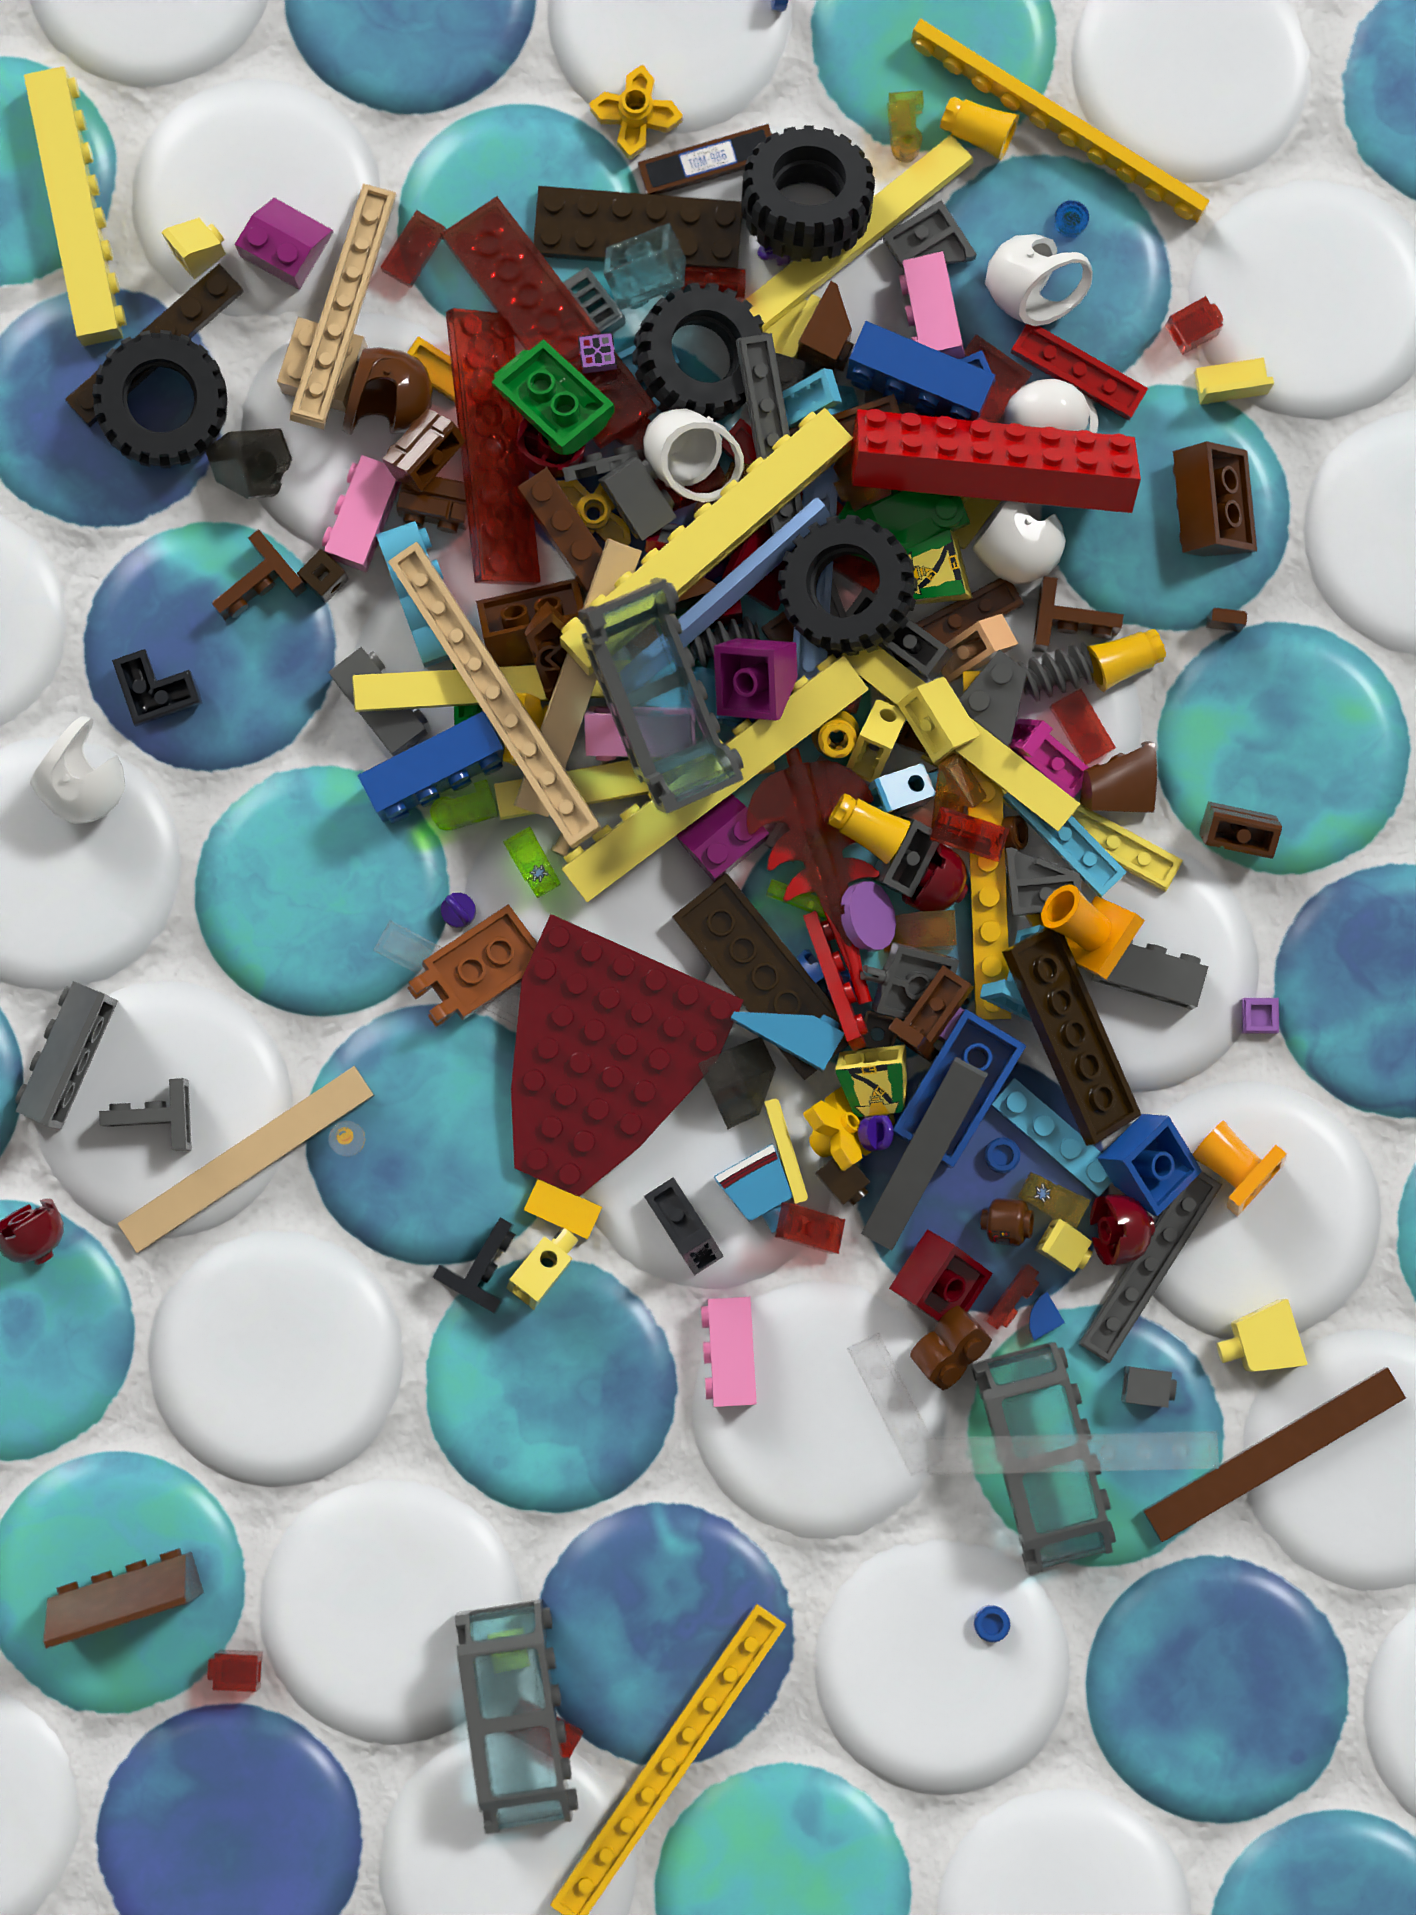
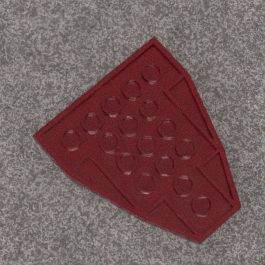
[511,914,744,1197]

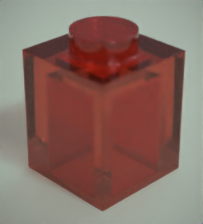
[1165,296,1223,355]
[207,1649,263,1692]

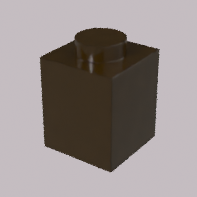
[815,1158,870,1206]

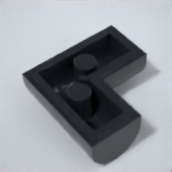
[112,649,202,727]

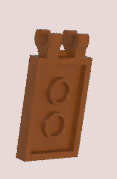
[407,904,537,1027]

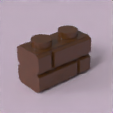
[382,408,466,493]
[396,476,475,534]
[1199,801,1282,859]

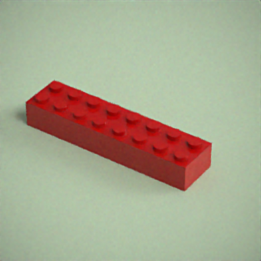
[851,409,1141,513]

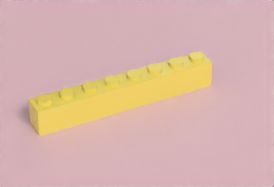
[24,66,127,346]

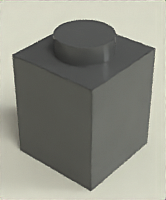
[1121,1366,1177,1408]

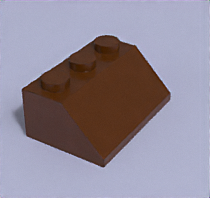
[1173,441,1257,556]
[476,578,584,667]

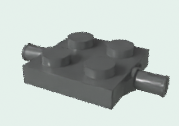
[860,942,971,1019]

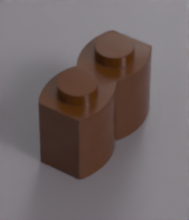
[910,1305,992,1391]

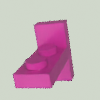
[1009,719,1089,798]

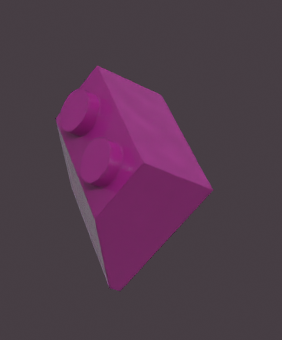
[235,198,334,290]
[714,638,798,721]
[675,794,769,882]

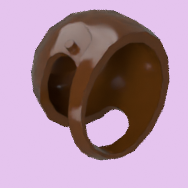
[342,347,433,435]

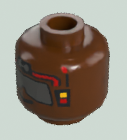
[980,1198,1034,1246]

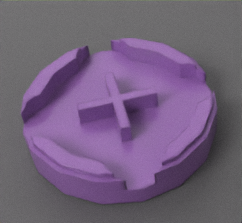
[841,881,896,952]

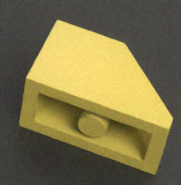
[161,218,226,280]
[1034,1219,1093,1272]

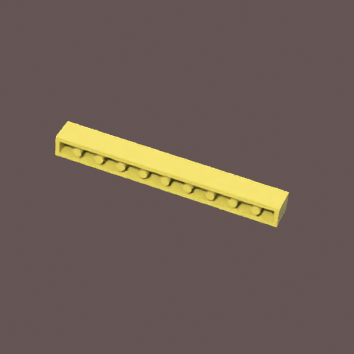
[560,408,853,676]
[562,654,869,902]

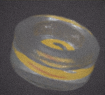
[329,1121,365,1156]

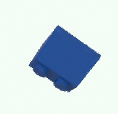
[1097,1114,1202,1216]

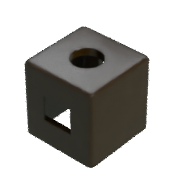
[297,549,349,603]
[863,1011,896,1049]

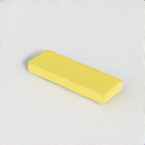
[764,1098,808,1204]

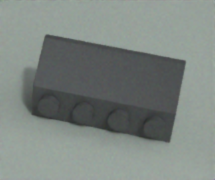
[15,981,118,1129]

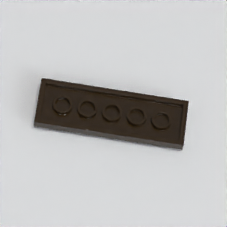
[533,186,742,272]
[672,873,849,1081]
[1002,927,1142,1146]

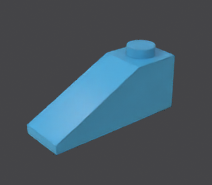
[731,1012,844,1072]

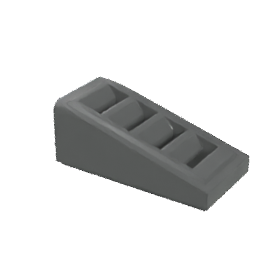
[559,267,626,335]

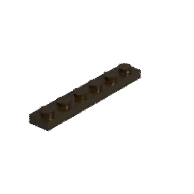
[65,264,244,427]

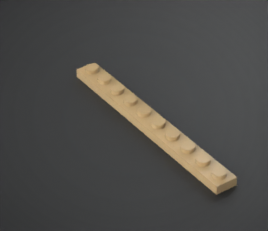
[388,542,603,848]

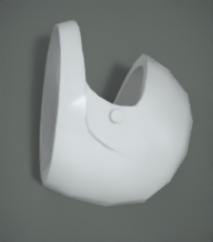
[985,234,1093,326]
[1004,379,1098,433]
[643,409,744,502]
[972,501,1066,584]
[30,716,125,823]

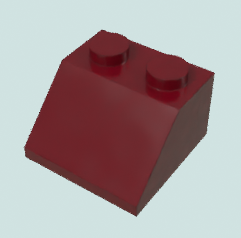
[889,1229,993,1322]

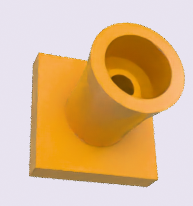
[1041,885,1145,980]
[1192,1120,1287,1217]

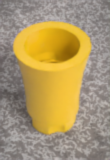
[940,97,1019,161]
[1087,629,1166,692]
[811,710,860,758]
[829,793,910,864]

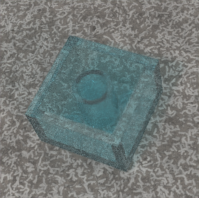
[604,223,686,311]

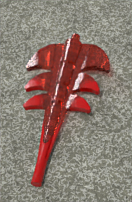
[746,748,879,1005]

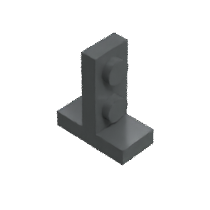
[99,1078,192,1151]

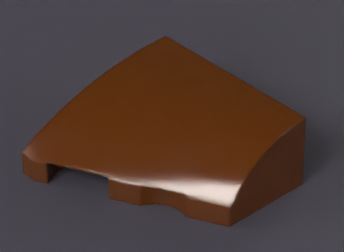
[525,601,569,701]
[1080,741,1157,813]

